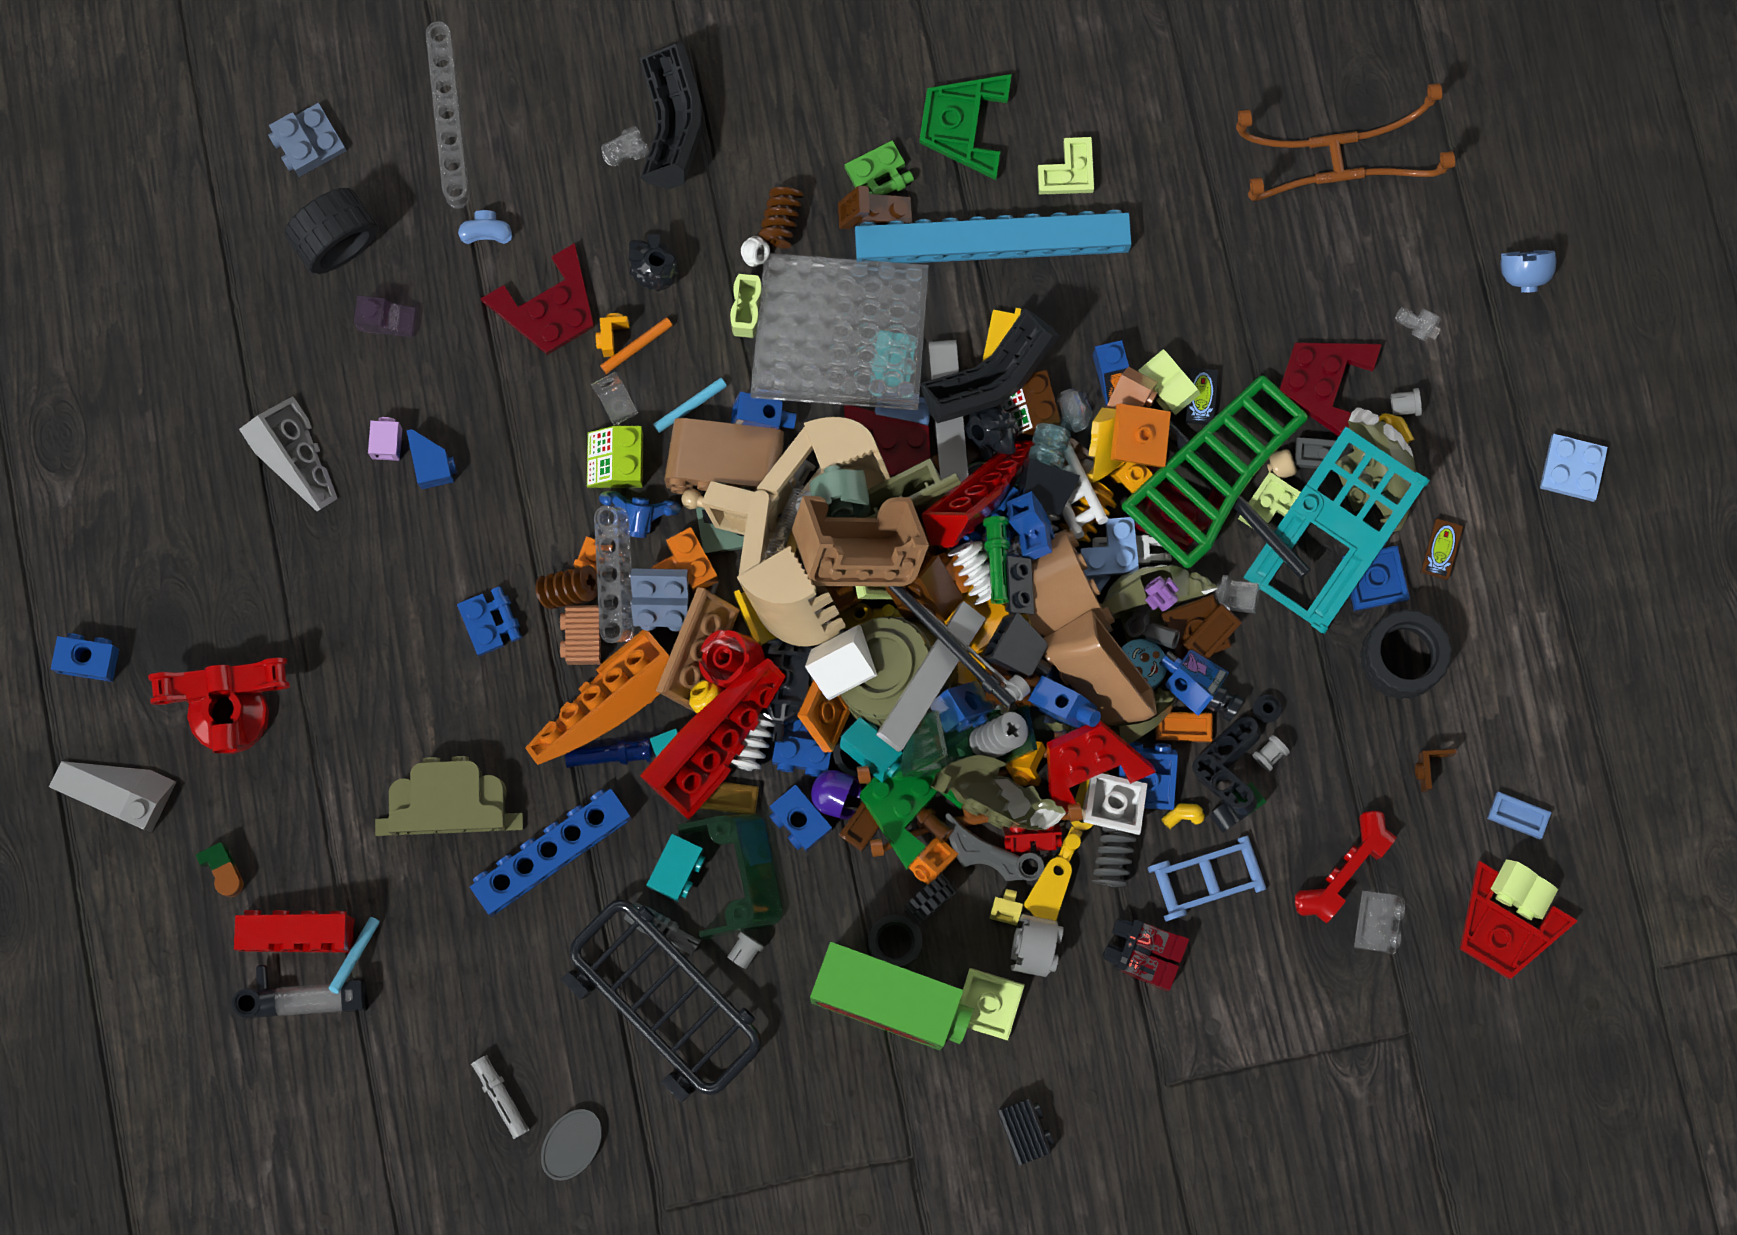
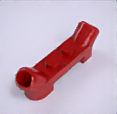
[1295,811,1397,924]

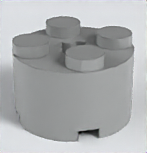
[1011,914,1063,977]

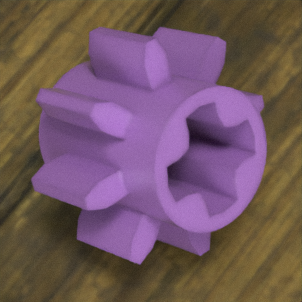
[1144,576,1179,611]

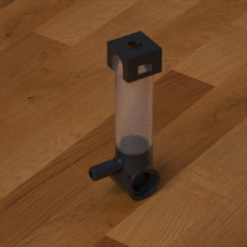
[232,965,366,1019]

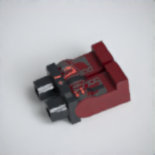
[1102,919,1189,991]

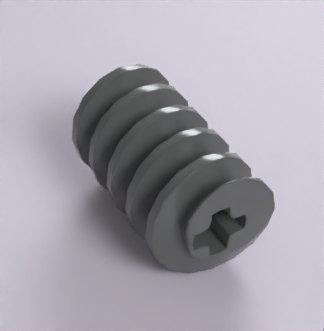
[1091,826,1136,887]

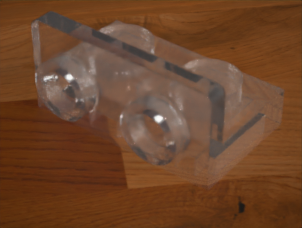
[1354,891,1405,955]

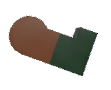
[195,842,244,897]

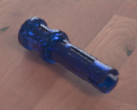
[565,737,652,768]

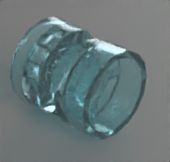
[1027,423,1071,469]

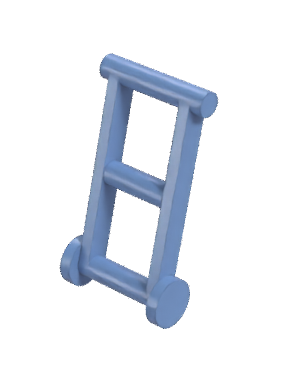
[1148,836,1266,922]

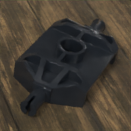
[760,638,813,743]

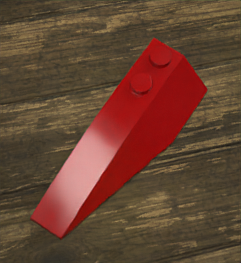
[921,440,1037,548]
[640,658,786,820]

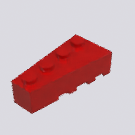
[234,910,355,953]

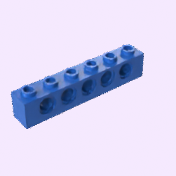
[470,789,632,917]

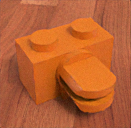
[651,527,719,594]

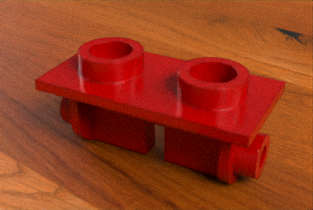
[1003,823,1062,853]

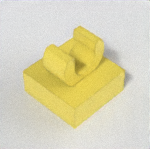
[989,889,1023,926]

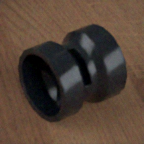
[1206,685,1245,722]

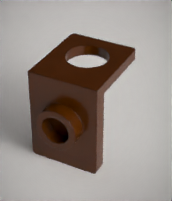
[1415,749,1457,792]

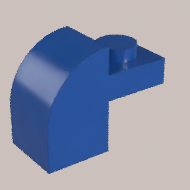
[1006,491,1055,561]

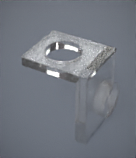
[591,372,638,426]

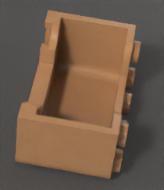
[792,496,929,586]

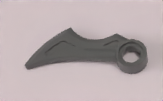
[946,813,1044,881]

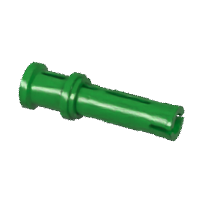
[983,516,1010,604]

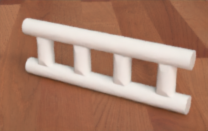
[1033,431,1108,539]

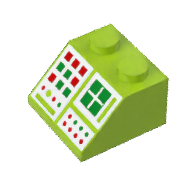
[587,426,643,488]

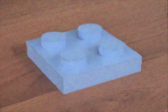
[1540,434,1608,502]

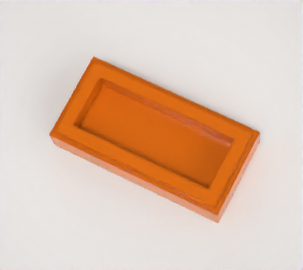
[1155,712,1212,742]

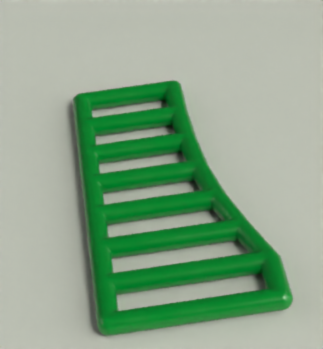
[1122,375,1308,568]

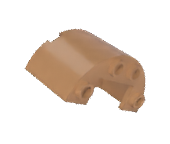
[1010,529,1115,639]

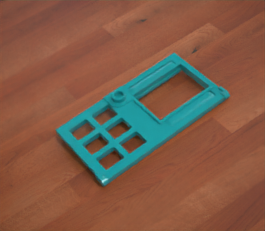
[1243,427,1430,634]

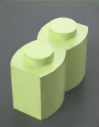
[730,274,762,338]
[1138,349,1201,415]
[1491,859,1558,920]

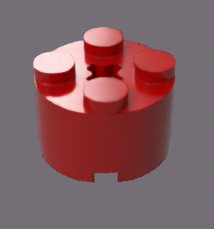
[699,630,765,688]

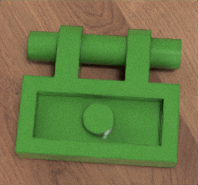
[844,140,914,195]

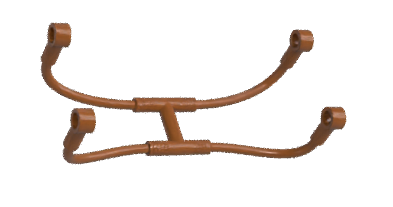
[1236,83,1455,201]
[857,730,1083,857]

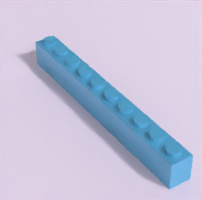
[855,210,1131,266]

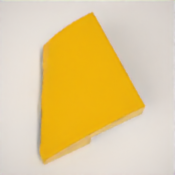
[1087,407,1122,483]

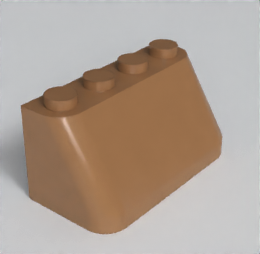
[1043,610,1157,726]

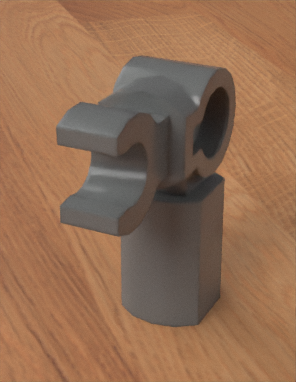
[1125,605,1180,649]

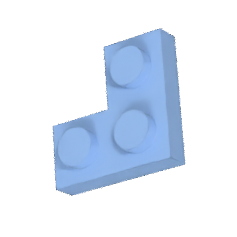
[1080,517,1139,578]

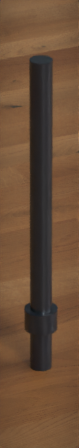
[888,586,1015,709]

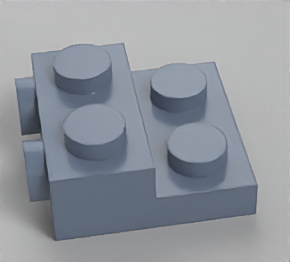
[268,103,346,177]
[630,569,691,631]

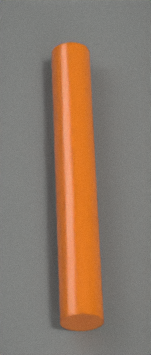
[600,317,673,374]

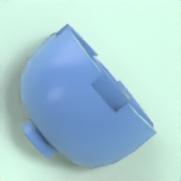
[1500,250,1557,292]

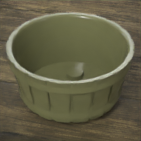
[841,616,958,729]

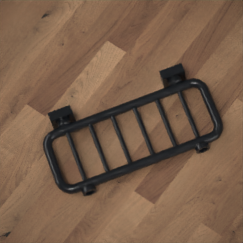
[560,899,761,1103]

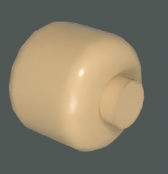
[1267,449,1297,480]

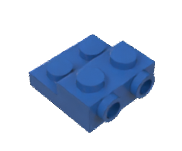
[772,719,832,777]
[1118,742,1178,810]

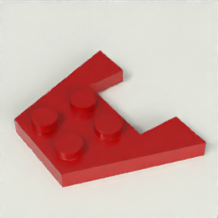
[1047,720,1156,813]
[1460,861,1577,979]

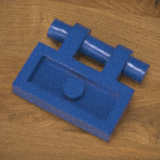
[457,586,522,657]

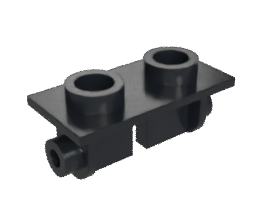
[1005,556,1034,615]

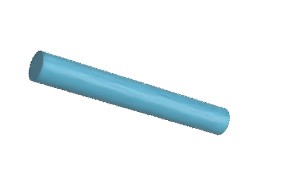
[653,378,727,433]
[329,917,380,994]

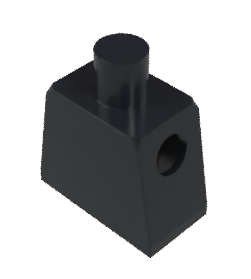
[1018,459,1080,516]
[981,612,1051,679]

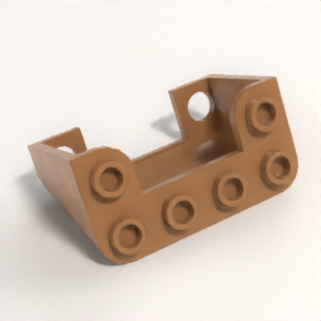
[664,418,784,494]

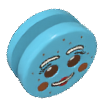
[1122,639,1167,689]

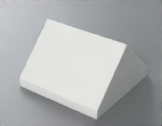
[805,625,877,700]
[1082,773,1147,835]

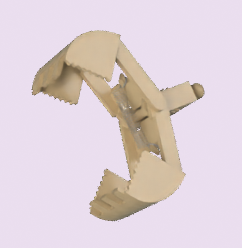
[681,417,890,646]

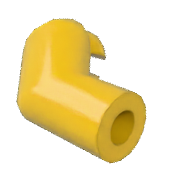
[1379,413,1415,444]
[1161,803,1205,829]

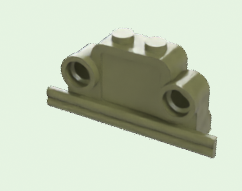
[866,459,962,526]
[375,756,523,836]

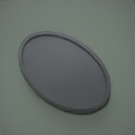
[541,1109,602,1181]

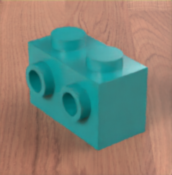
[647,834,706,902]

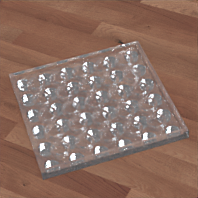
[751,253,928,410]

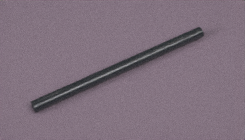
[1168,420,1311,579]

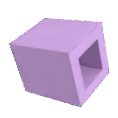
[368,417,402,461]

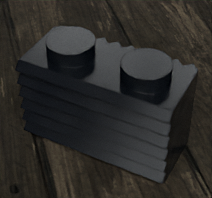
[997,1098,1054,1166]

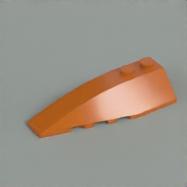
[525,630,670,765]

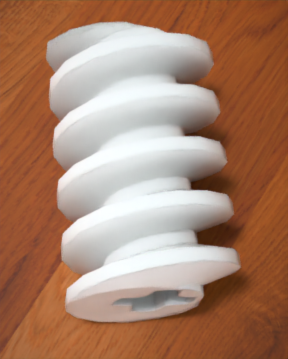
[948,541,991,605]
[730,714,775,771]

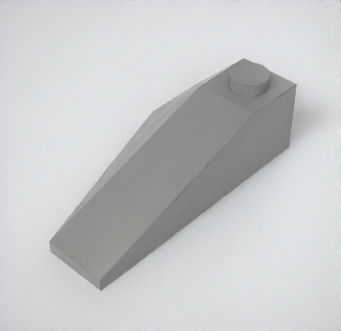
[239,396,337,511]
[49,761,176,833]

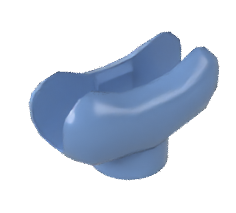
[458,210,512,244]

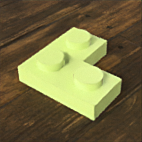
[1038,137,1094,194]
[1238,472,1301,528]

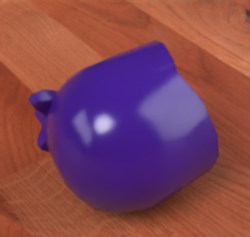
[811,770,862,820]

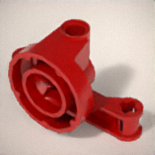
[148,658,290,754]

